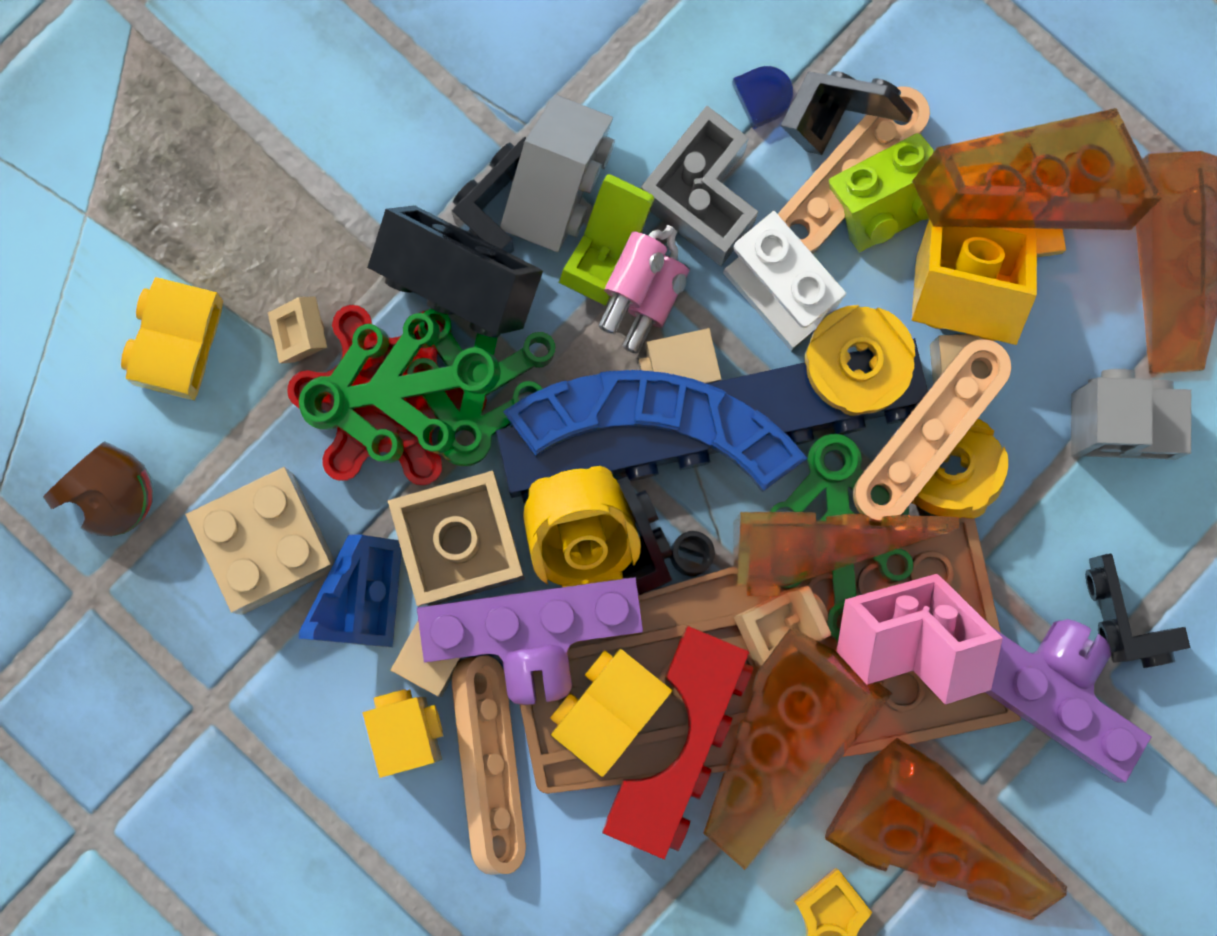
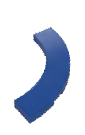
[503,370,808,492]

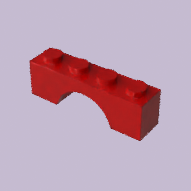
[602,626,754,860]

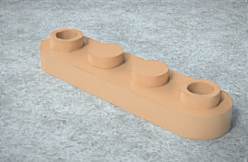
[778,86,930,254]
[853,339,1011,522]
[452,655,526,875]

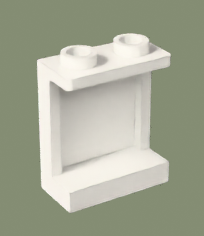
[723,210,846,351]

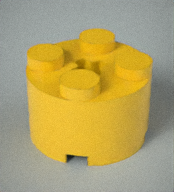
[523,466,641,587]

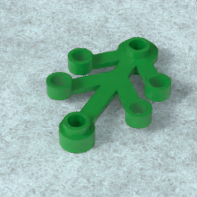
[407,309,556,466]
[299,313,501,463]
[767,434,914,642]

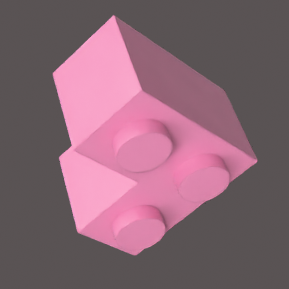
[837,574,1003,704]

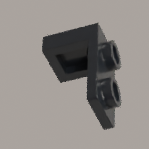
[780,71,913,155]
[451,137,526,254]
[617,476,673,596]
[1085,553,1191,668]

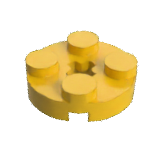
[805,305,915,416]
[911,419,1008,519]

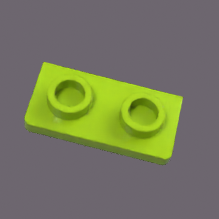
[829,133,950,253]

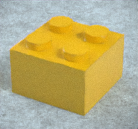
[911,207,1037,345]

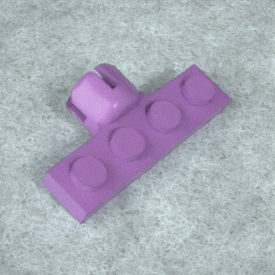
[417,577,643,705]
[985,619,1152,783]

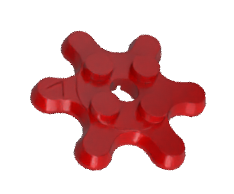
[287,305,487,486]

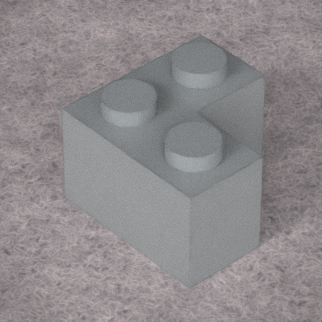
[500,95,615,252]
[640,106,758,266]
[1071,369,1191,460]

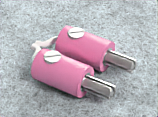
[599,225,690,354]

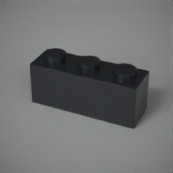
[367,205,543,338]

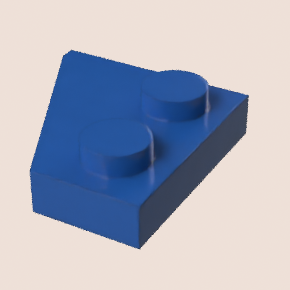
[299,535,402,648]

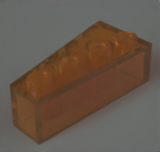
[912,108,1162,230]

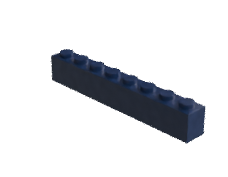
[496,338,928,504]

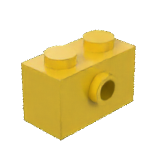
[362,689,444,778]

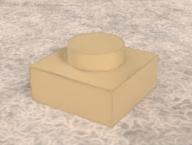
[268,296,327,363]

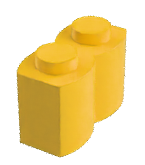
[121,277,223,401]
[550,648,672,777]

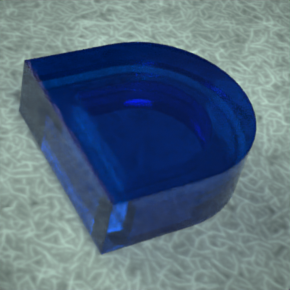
[732,66,793,130]

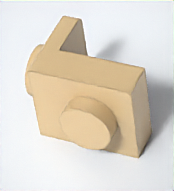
[734,586,831,666]

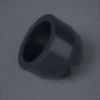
[670,531,715,576]

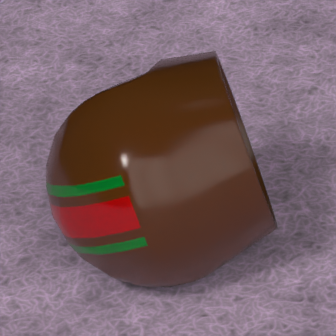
[43,441,153,537]

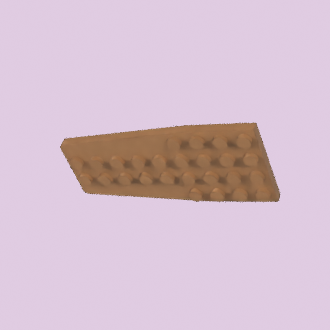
[520,516,1021,794]

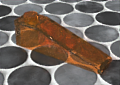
[1131,151,1217,374]
[733,512,959,597]
[703,628,892,870]
[825,738,1067,920]

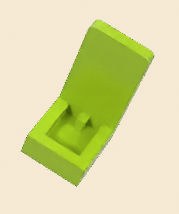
[558,174,655,306]

